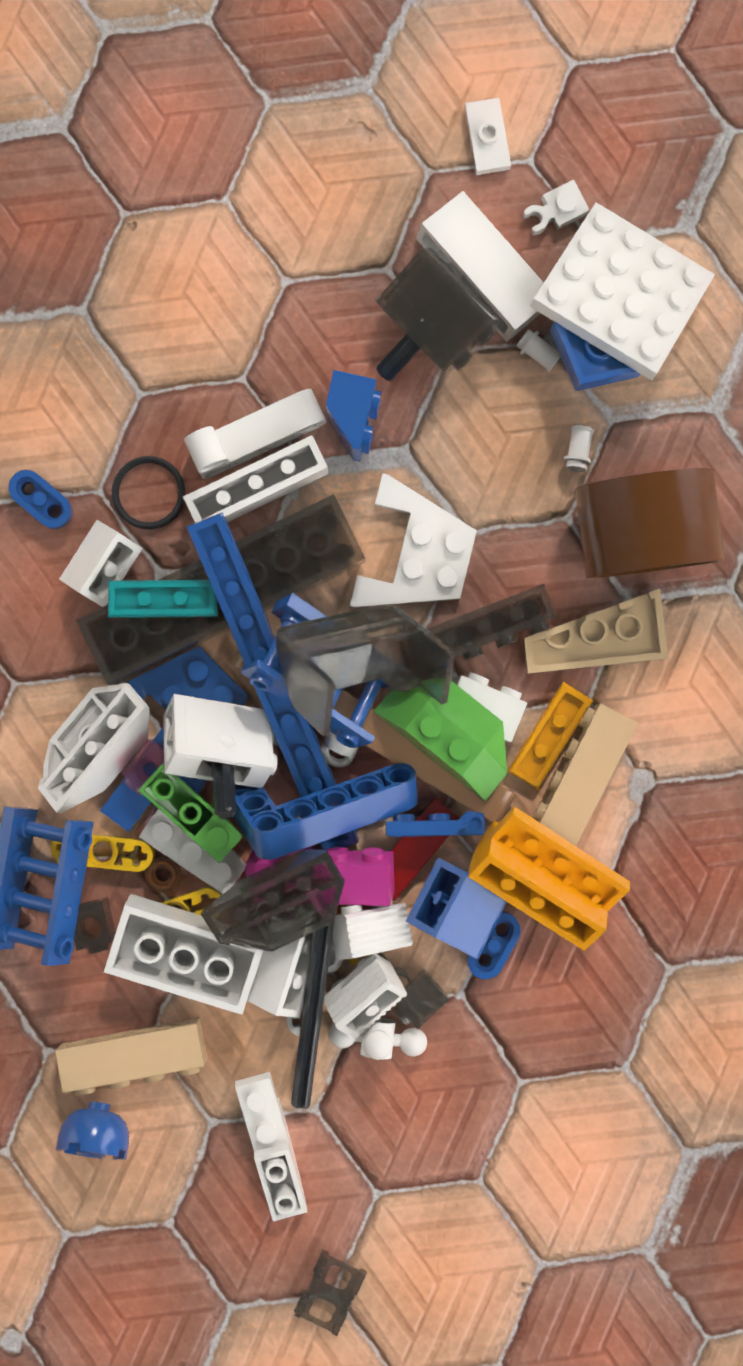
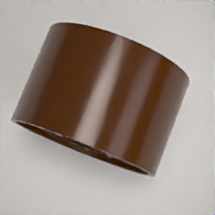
[575,468,725,579]

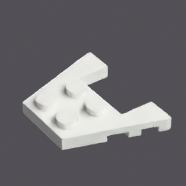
[350,473,477,608]

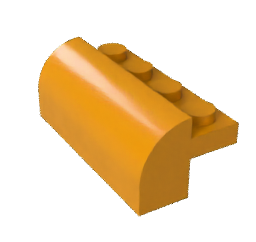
[468,806,630,951]

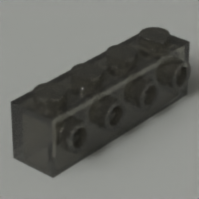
[409,584,557,674]

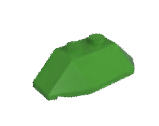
[373,677,507,802]

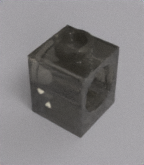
[74,897,116,954]
[393,968,449,1029]

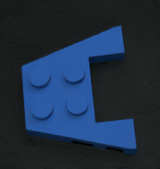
[126,646,249,793]

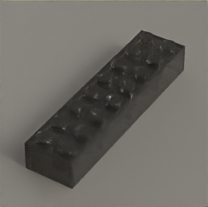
[76,494,366,685]

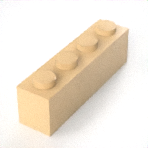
[532,703,638,846]
[55,1017,208,1096]

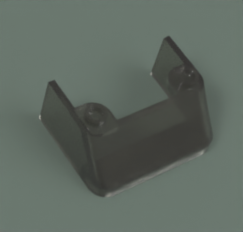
[276,605,455,736]

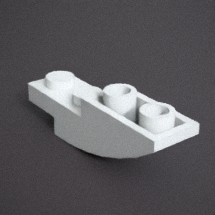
[235,1072,307,1221]

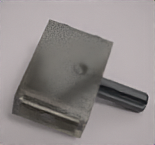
[375,248,500,381]

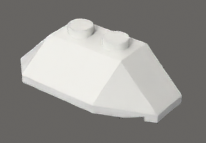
[38,683,149,813]

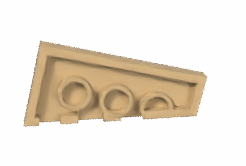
[523,589,668,674]

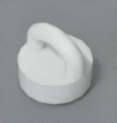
[321,731,359,767]

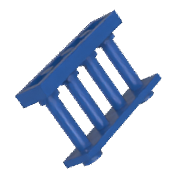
[240,593,406,748]
[0,806,94,966]

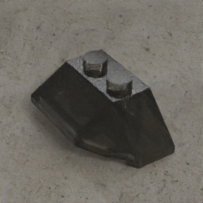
[201,850,345,952]

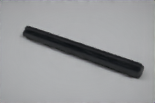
[291,903,336,1109]

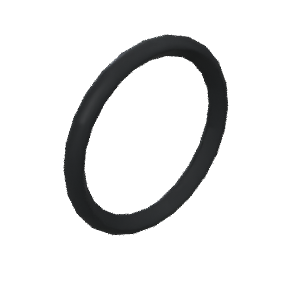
[112,456,186,529]

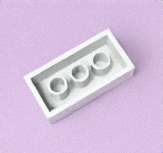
[104,894,266,1015]

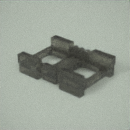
[294,1249,367,1336]

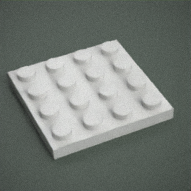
[530,202,715,381]

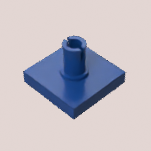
[550,322,641,391]

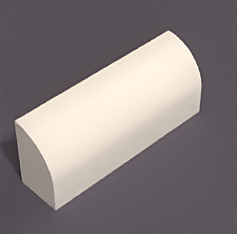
[416,191,544,342]

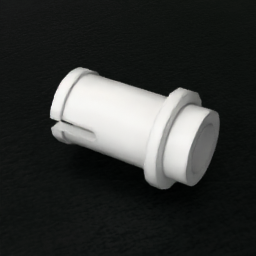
[517,329,561,372]
[563,425,594,472]

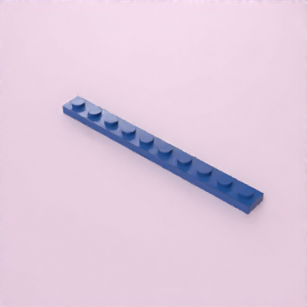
[187,512,359,850]

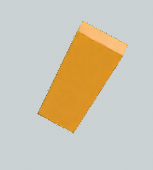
[507,682,593,790]

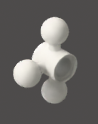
[329,1017,427,1060]

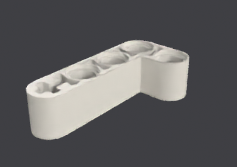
[184,389,326,479]

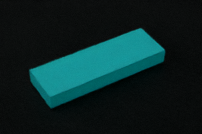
[108,580,218,618]

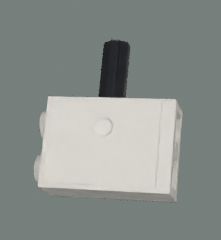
[163,694,277,820]

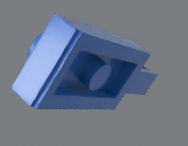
[385,811,485,837]

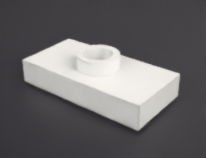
[464,98,511,175]

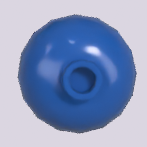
[55,1102,129,1160]

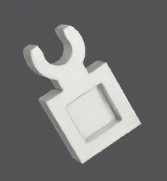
[523,179,590,235]

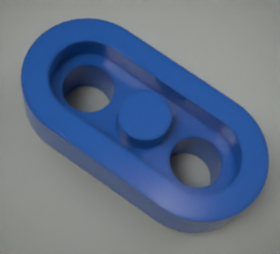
[9,470,73,529]
[467,911,521,979]

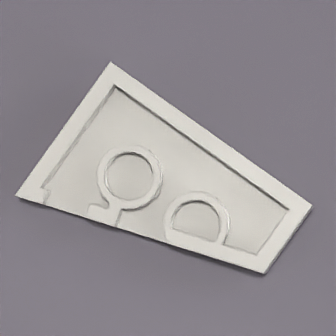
[139,809,246,896]

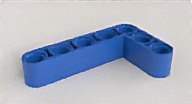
[233,763,418,860]

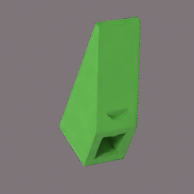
[138,763,244,863]

